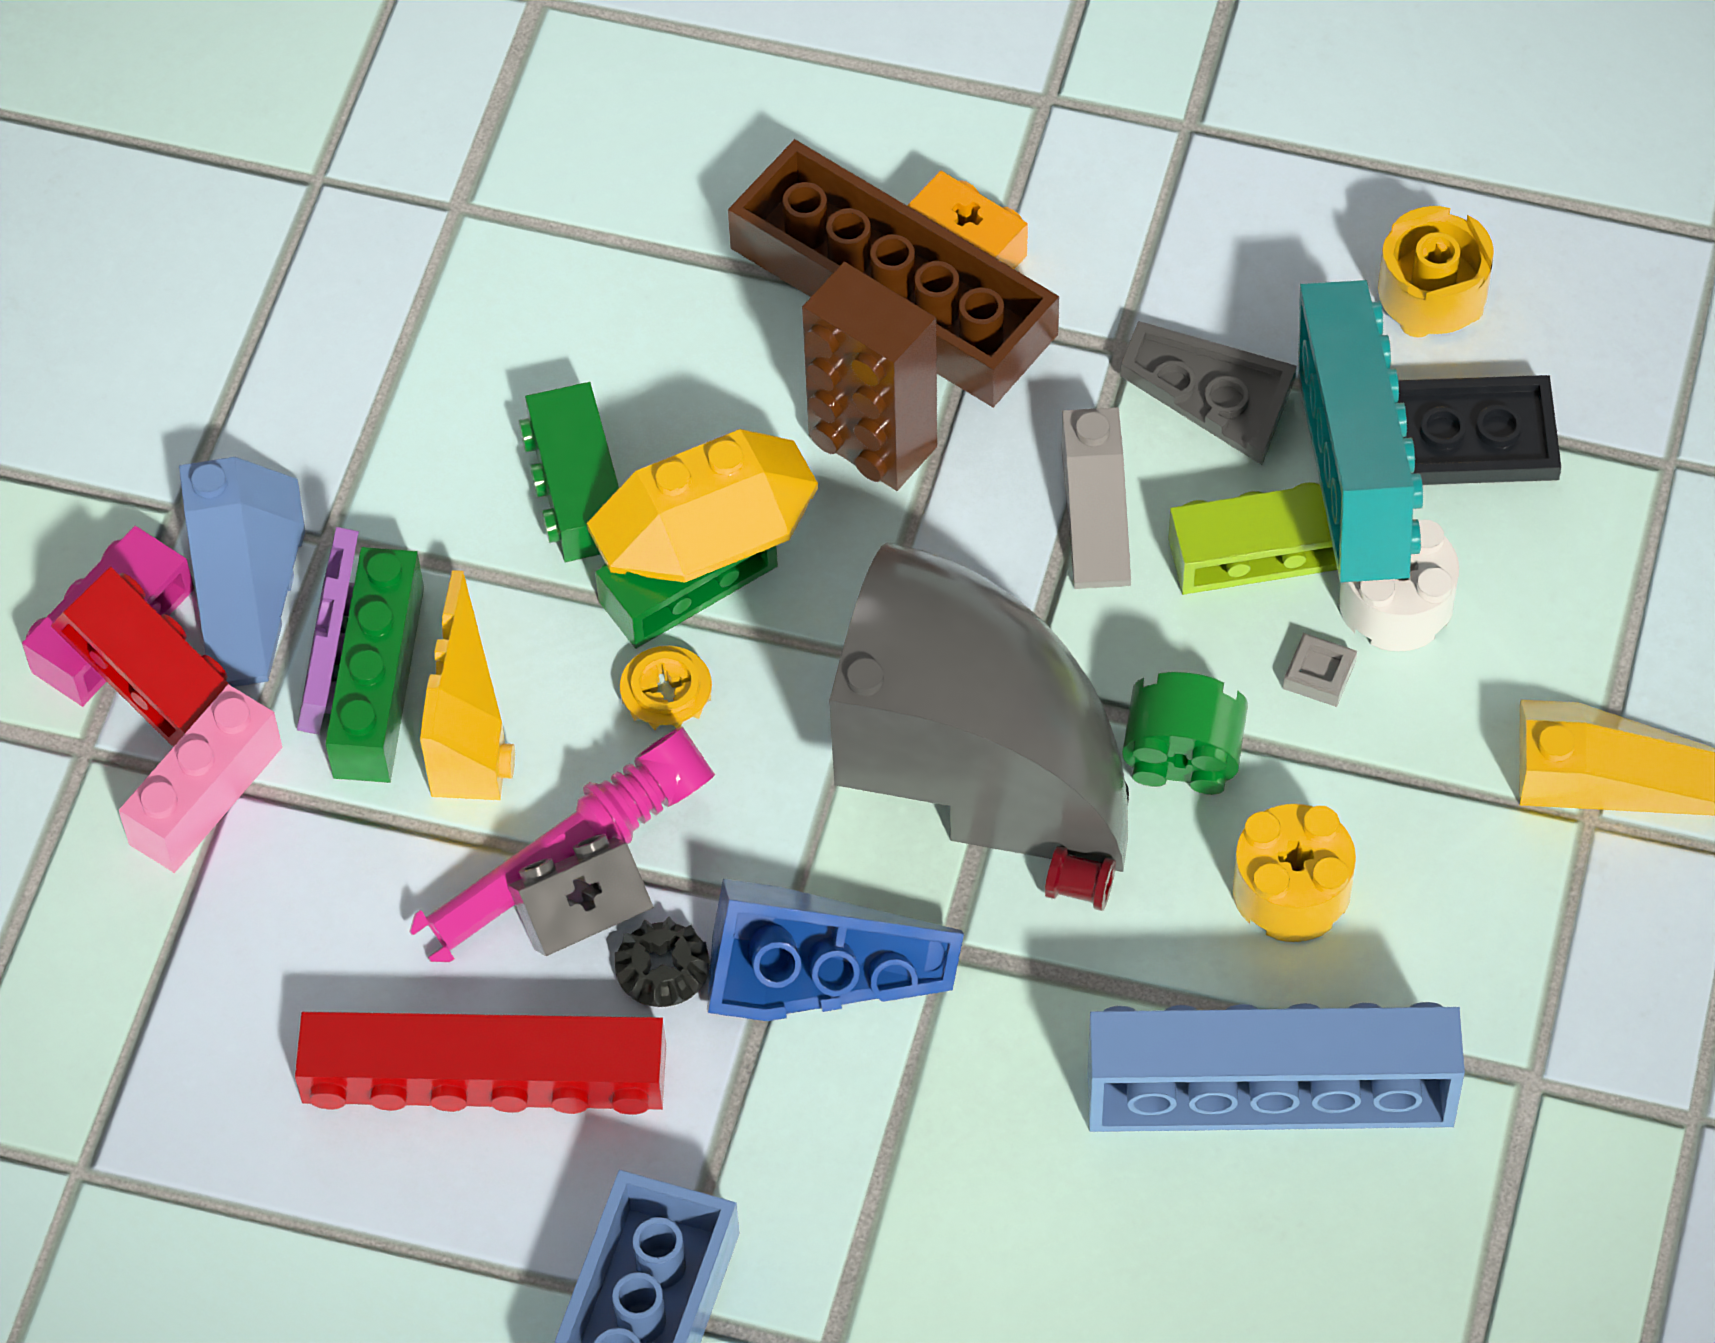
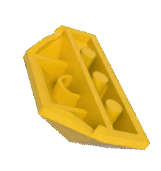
[587,429,818,582]

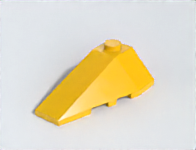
[420,570,515,800]
[1519,699,1715,816]

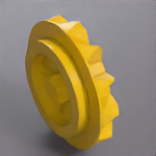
[620,646,712,731]

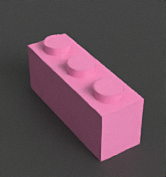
[118,684,282,873]

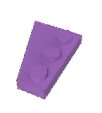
[297,527,359,735]

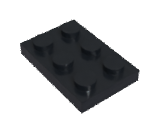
[1397,375,1562,485]

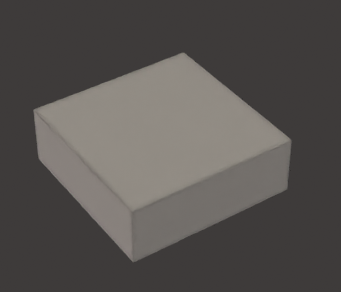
[1283,633,1357,707]

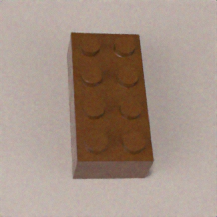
[802,262,937,491]

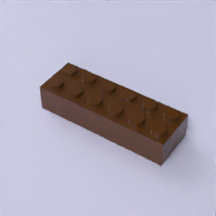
[728,139,1059,408]

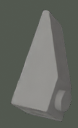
[1061,407,1131,589]

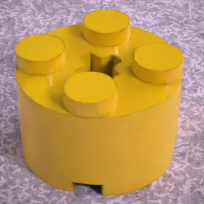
[1378,206,1494,338]
[1233,804,1356,942]

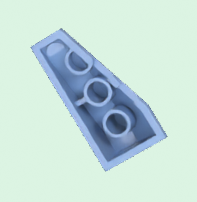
[179,457,305,687]

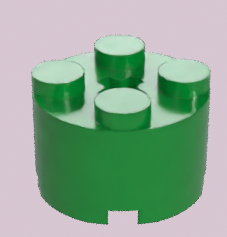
[1122,672,1248,795]

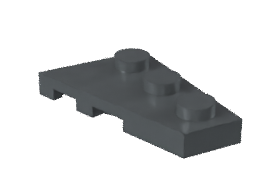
[1120,321,1297,465]

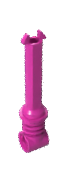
[409,726,715,962]

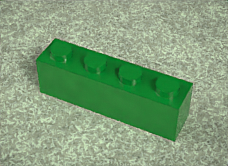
[325,547,424,783]

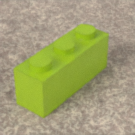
[1168,482,1337,595]

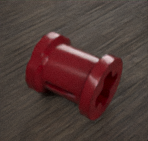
[1045,846,1116,911]

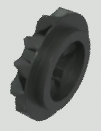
[614,917,710,1007]

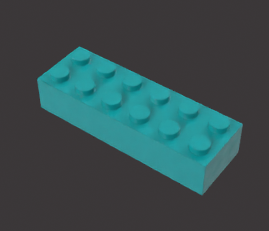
[1298,280,1423,583]

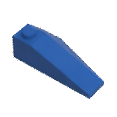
[707,878,964,1021]

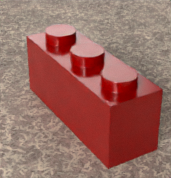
[51,566,231,747]

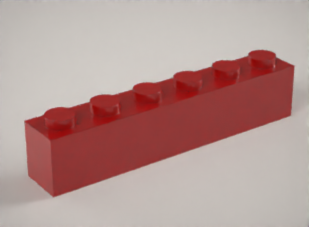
[295,1012,666,1115]

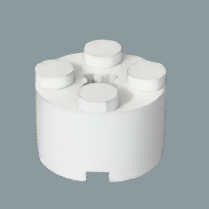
[1339,519,1459,651]

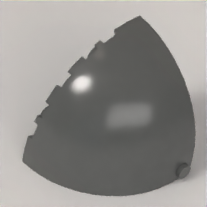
[829,543,1128,872]

